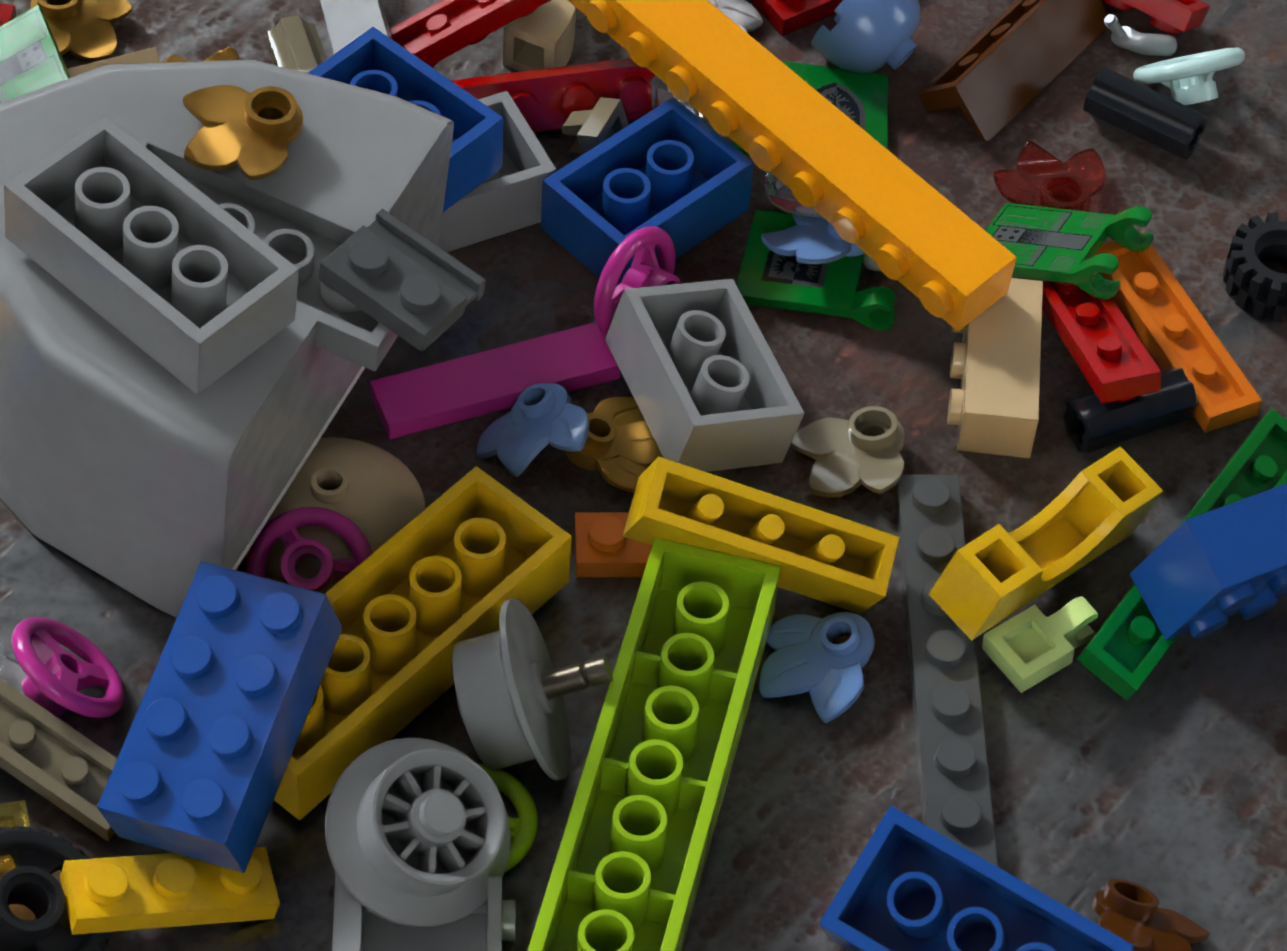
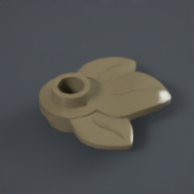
[790,406,905,498]

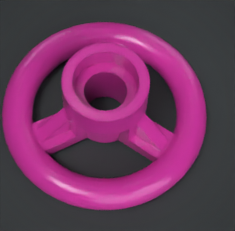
[594,226,681,335]
[246,507,373,591]
[11,617,125,718]

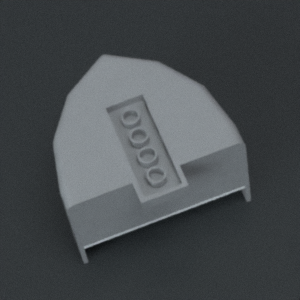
[0,60,454,618]

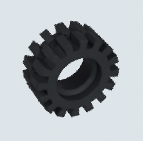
[1223,212,1287,323]

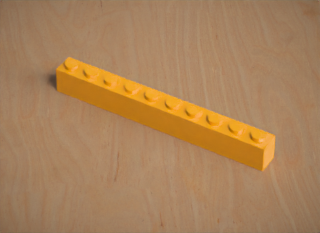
[568,0,1017,332]

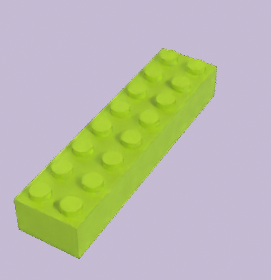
[528,538,781,951]

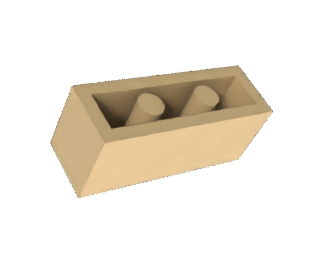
[947,278,1043,458]

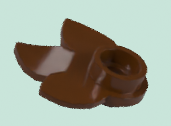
[1092,879,1210,951]

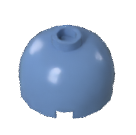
[811,0,920,73]

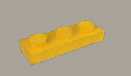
[60,847,280,935]

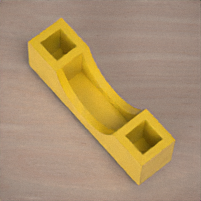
[929,446,1163,641]

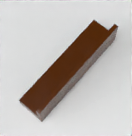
[917,0,1108,142]

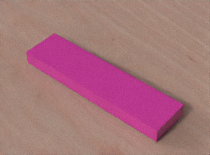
[369,322,620,440]

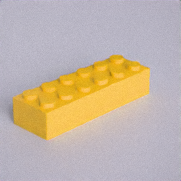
[274,466,572,821]

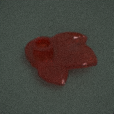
[993,141,1106,212]

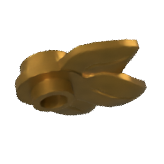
[31,0,132,62]
[183,85,303,180]
[565,397,663,493]

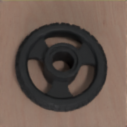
[0,826,111,951]

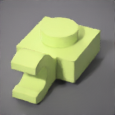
[982,596,1098,693]

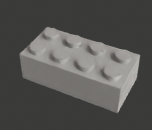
[4,115,299,395]

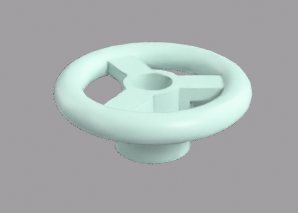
[1133,47,1245,105]

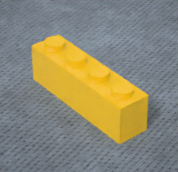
[623,456,900,614]

